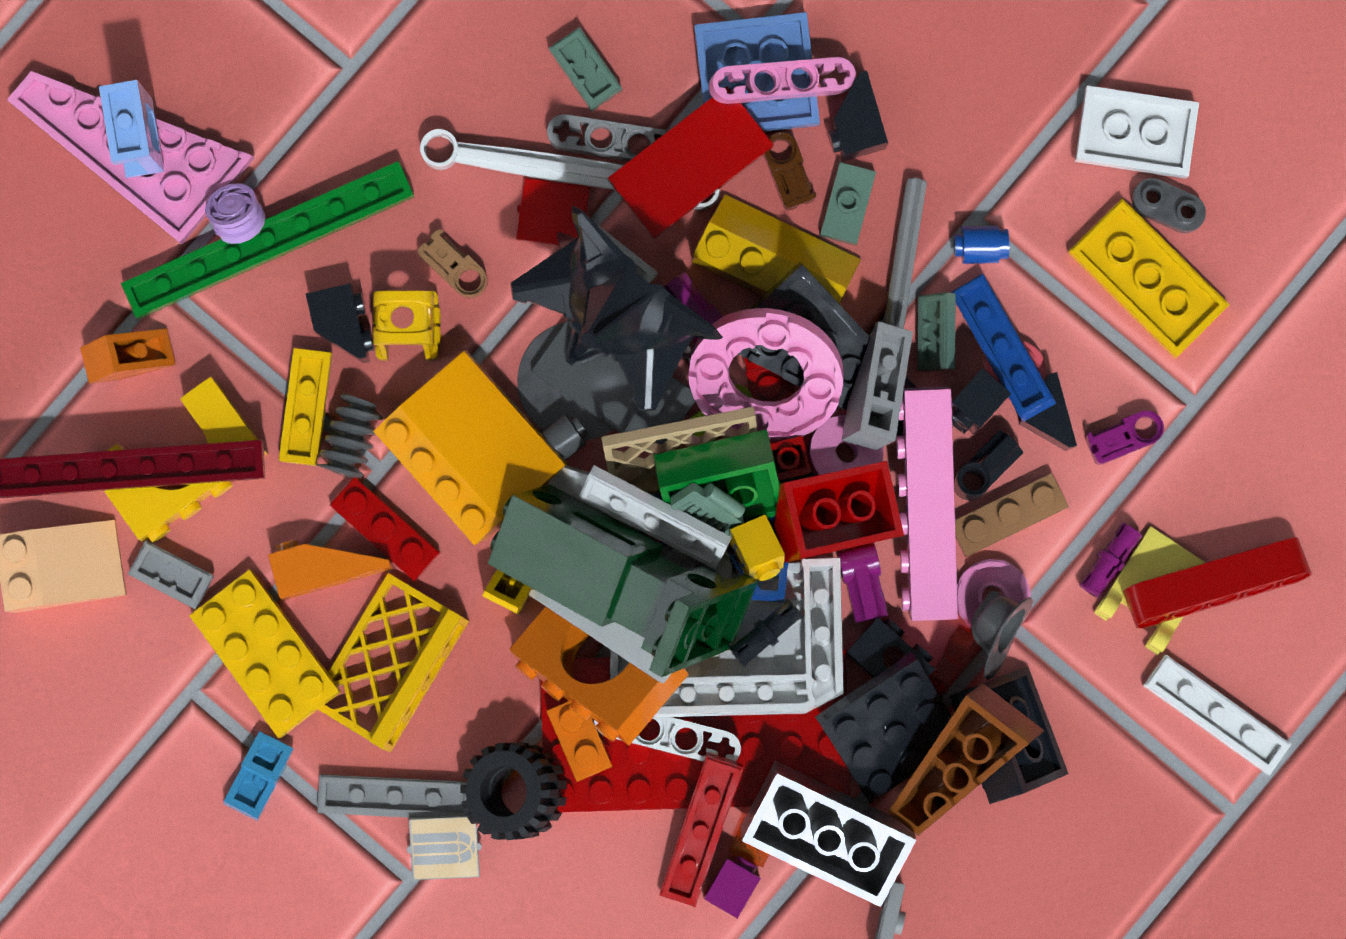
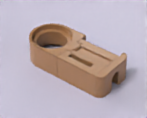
[418,229,488,299]

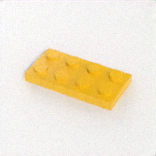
[189,569,342,738]

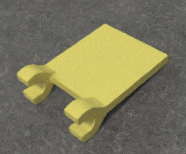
[1094,526,1206,655]

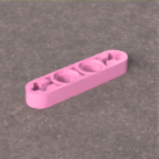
[709,57,856,104]

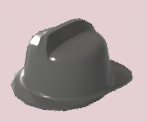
[972,591,1033,680]

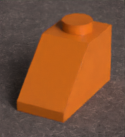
[80,328,176,384]

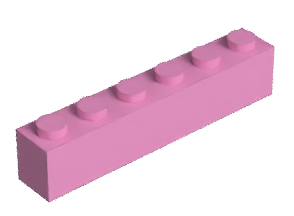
[896,386,958,621]

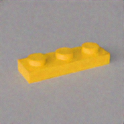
[279,348,333,467]

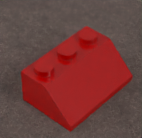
[774,461,904,563]

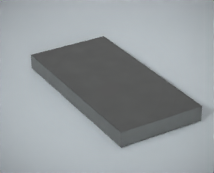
[532,319,695,454]

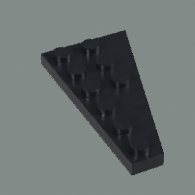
[738,262,953,436]

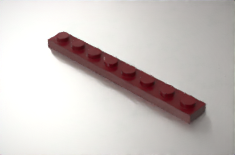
[0,440,266,498]

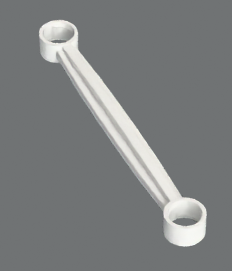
[420,129,720,210]

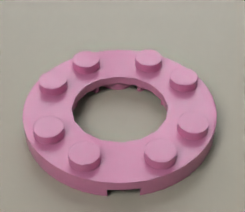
[688,308,844,442]

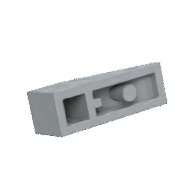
[842,321,913,450]

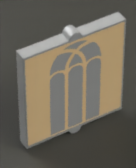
[407,814,482,880]

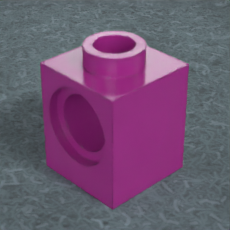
[704,855,761,919]

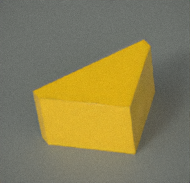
[482,569,532,615]

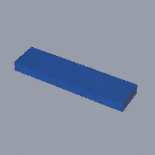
[950,274,1056,422]

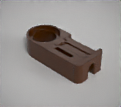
[764,132,816,211]

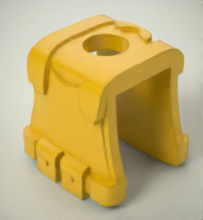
[373,291,441,361]

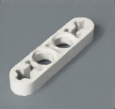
[594,717,741,761]

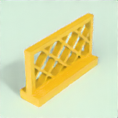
[319,573,469,752]

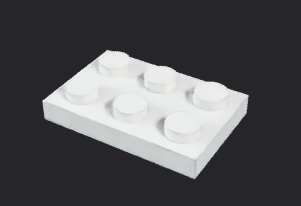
[1075,85,1199,179]

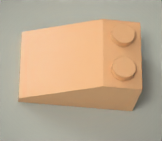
[0,520,127,613]

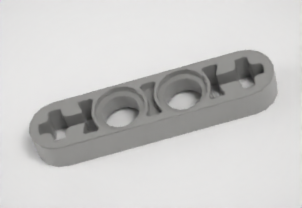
[547,114,669,161]

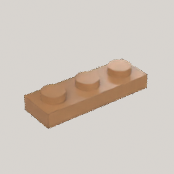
[955,473,1069,558]

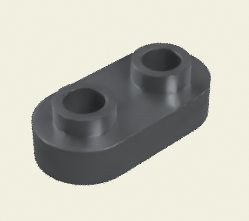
[1131,178,1206,233]

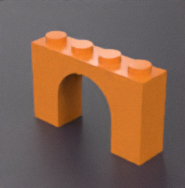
[509,607,689,745]

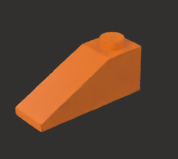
[267,540,394,600]

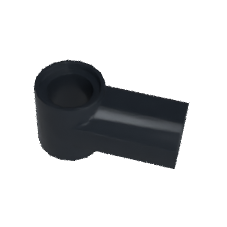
[954,429,1024,501]

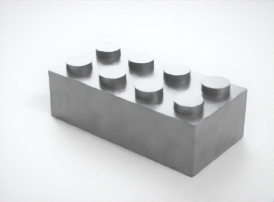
[741,760,916,907]

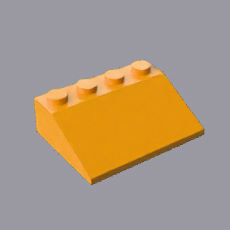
[373,350,567,546]

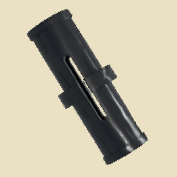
[729,598,803,667]

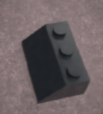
[949,666,1069,804]

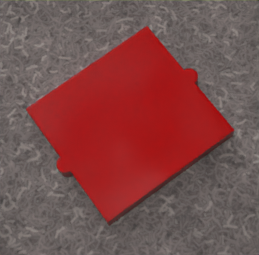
[516,178,590,246]

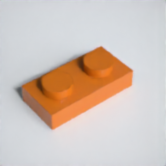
[547,701,613,782]

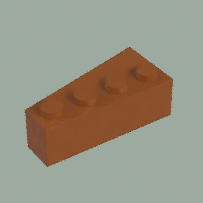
[888,683,1045,836]

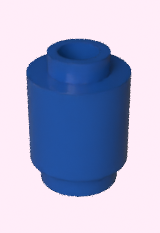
[954,225,1009,264]

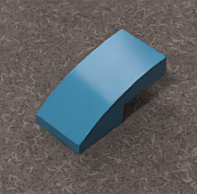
[223,731,293,821]

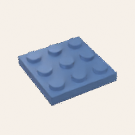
[694,12,820,132]

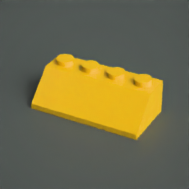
[692,194,861,304]

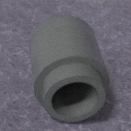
[539,414,588,460]

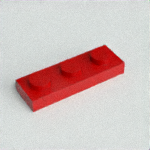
[329,478,441,581]

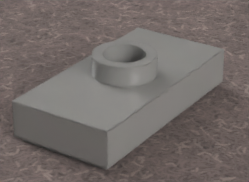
[128,540,214,610]
[875,881,906,939]

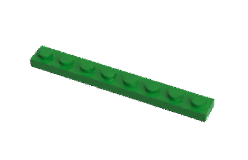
[121,161,415,319]

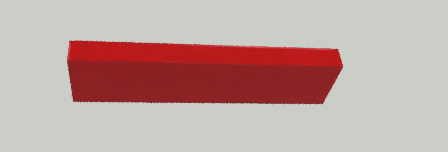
[659,752,744,907]

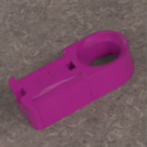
[1085,411,1164,465]

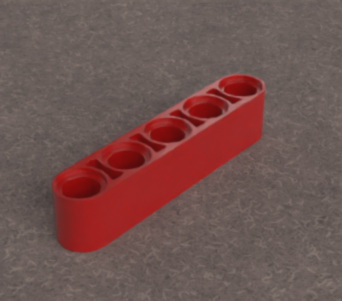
[1123,537,1312,629]

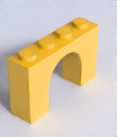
[104,376,268,543]

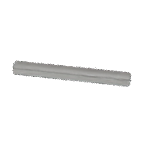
[884,178,927,329]

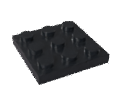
[815,652,952,803]

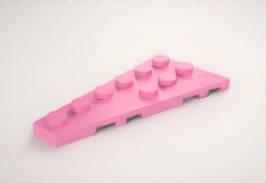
[7,71,255,244]

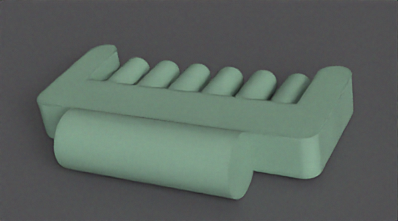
[670,483,745,536]

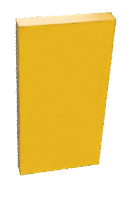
[1068,199,1230,359]

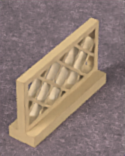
[601,407,758,495]

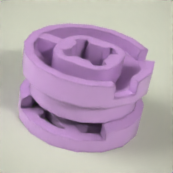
[205,183,266,244]

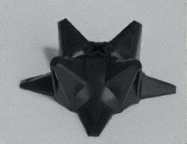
[510,205,723,411]

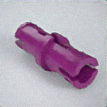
[1079,522,1143,599]

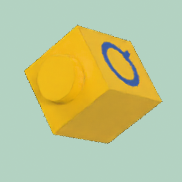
[729,515,785,581]

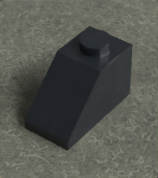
[828,70,888,161]

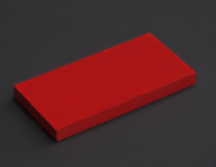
[607,86,774,239]

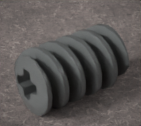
[316,393,384,478]

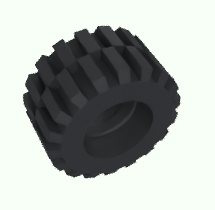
[460,743,567,840]

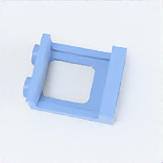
[99,80,164,178]

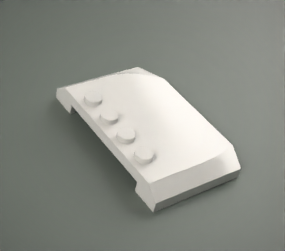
[610,558,844,717]

